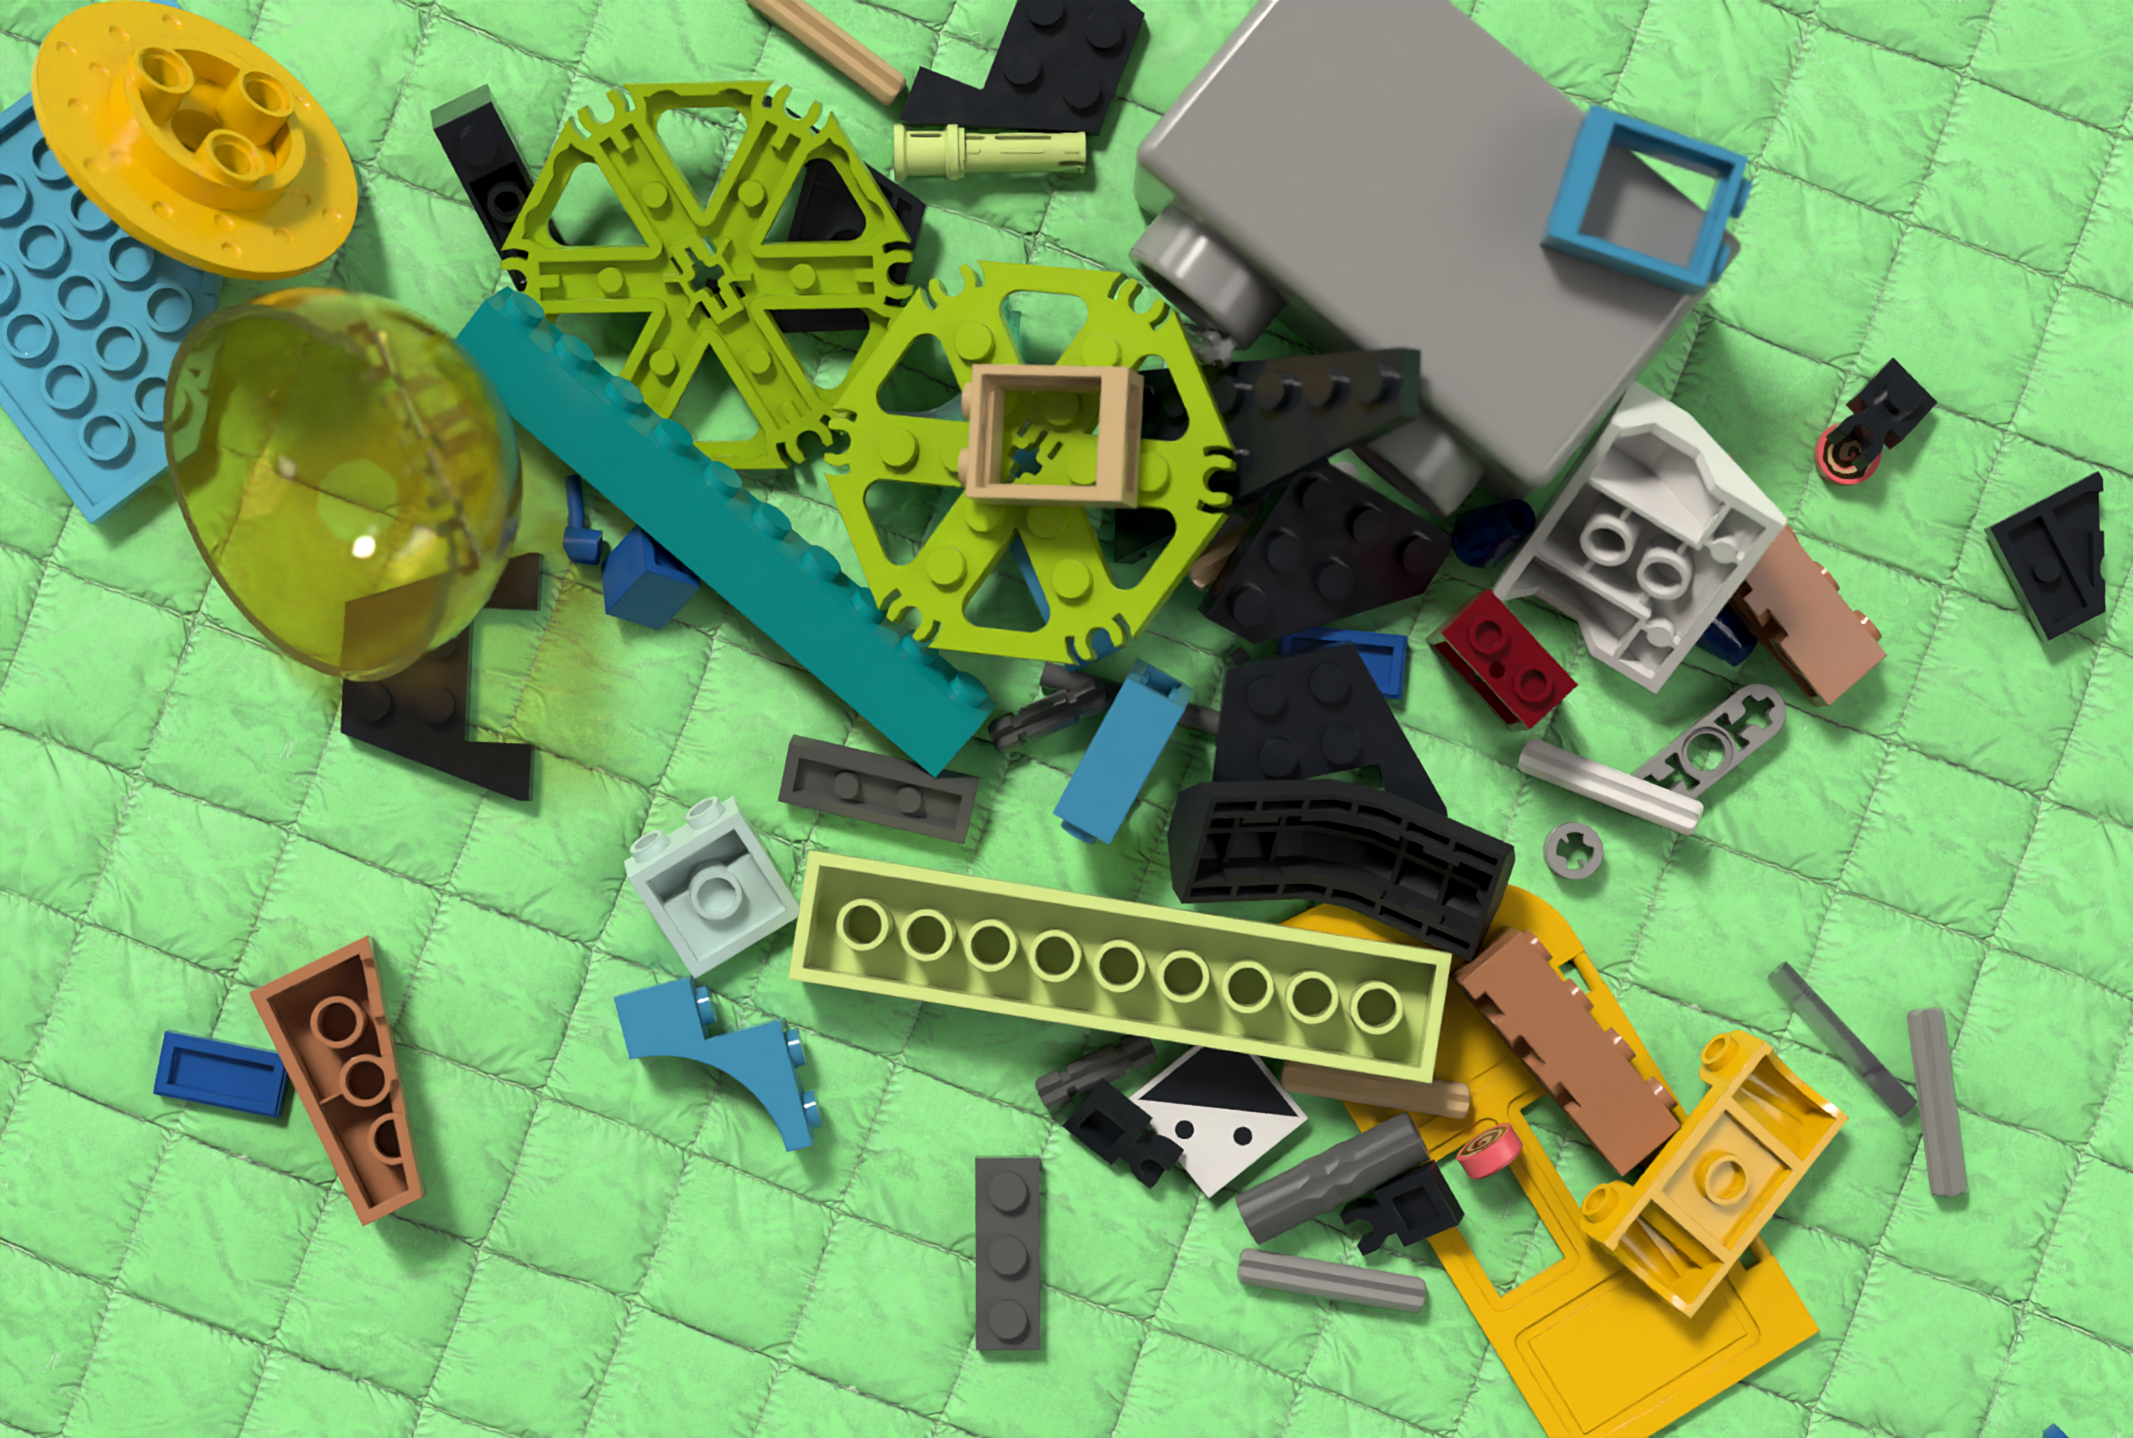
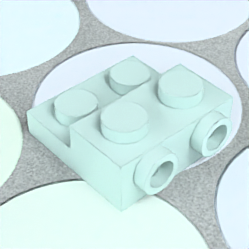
[624,796,800,979]

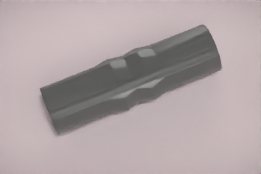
[1235,1111,1431,1245]

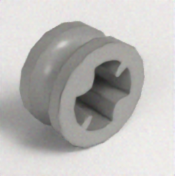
[1543,822,1604,880]

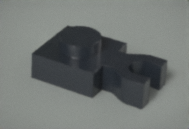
[1826,357,1938,471]
[1062,1078,1184,1189]
[1340,1160,1465,1256]

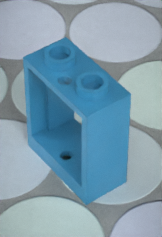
[1539,104,1752,297]
[1052,658,1194,845]

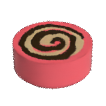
[1813,422,1881,486]
[1456,1123,1523,1180]

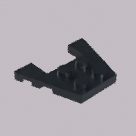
[900,0,1145,136]
[701,95,929,333]
[340,552,543,801]
[1211,640,1448,816]

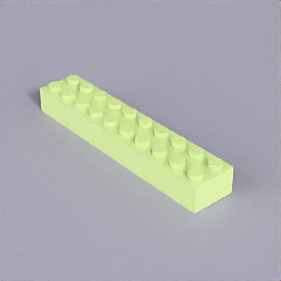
[788,850,1452,1083]

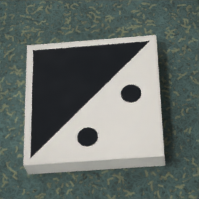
[1129,1045,1308,1198]

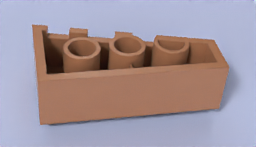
[1726,455,1887,707]
[1448,926,1681,1177]
[249,935,427,1226]

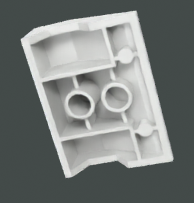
[1493,381,1788,694]

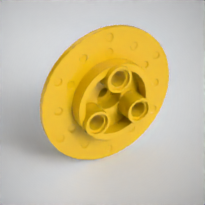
[31,0,358,281]

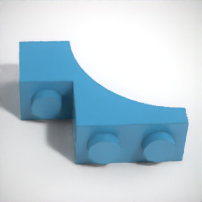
[614,975,823,1152]

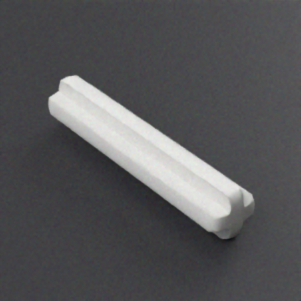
[1518,739,1704,835]

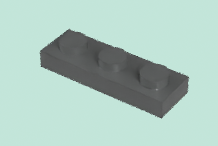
[778,734,980,844]
[975,1155,1040,1350]

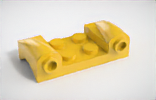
[1580,1030,1849,1319]

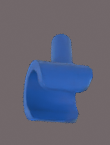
[563,475,603,565]

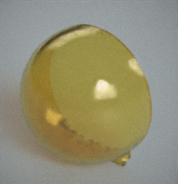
[163,285,524,681]

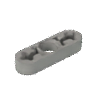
[1630,684,1786,799]

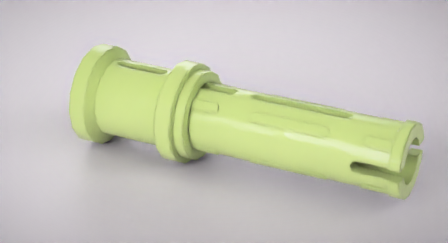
[894,124,1086,182]

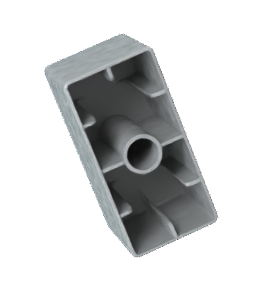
[1128,0,1741,517]

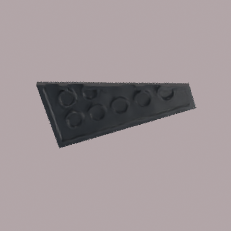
[1114,347,1421,564]

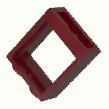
[1425,588,1578,732]

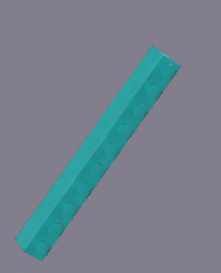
[442,286,997,778]

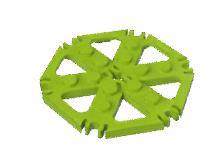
[500,79,915,469]
[824,260,1236,666]

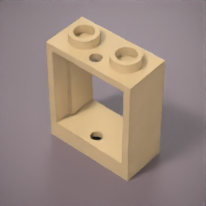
[958,364,1144,509]

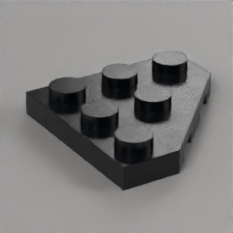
[1197,463,1457,645]

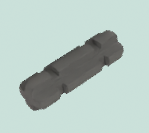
[1182,321,1238,369]
[988,676,1111,754]
[1035,1034,1157,1110]

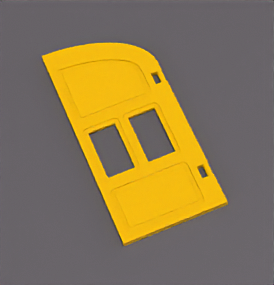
[1277,884,1820,1438]

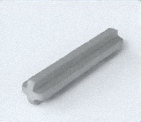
[1907,1007,1968,1197]
[1237,1248,1426,1313]

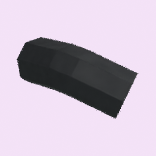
[1167,779,1516,962]

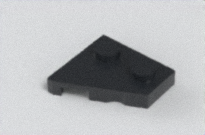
[1984,471,2106,642]

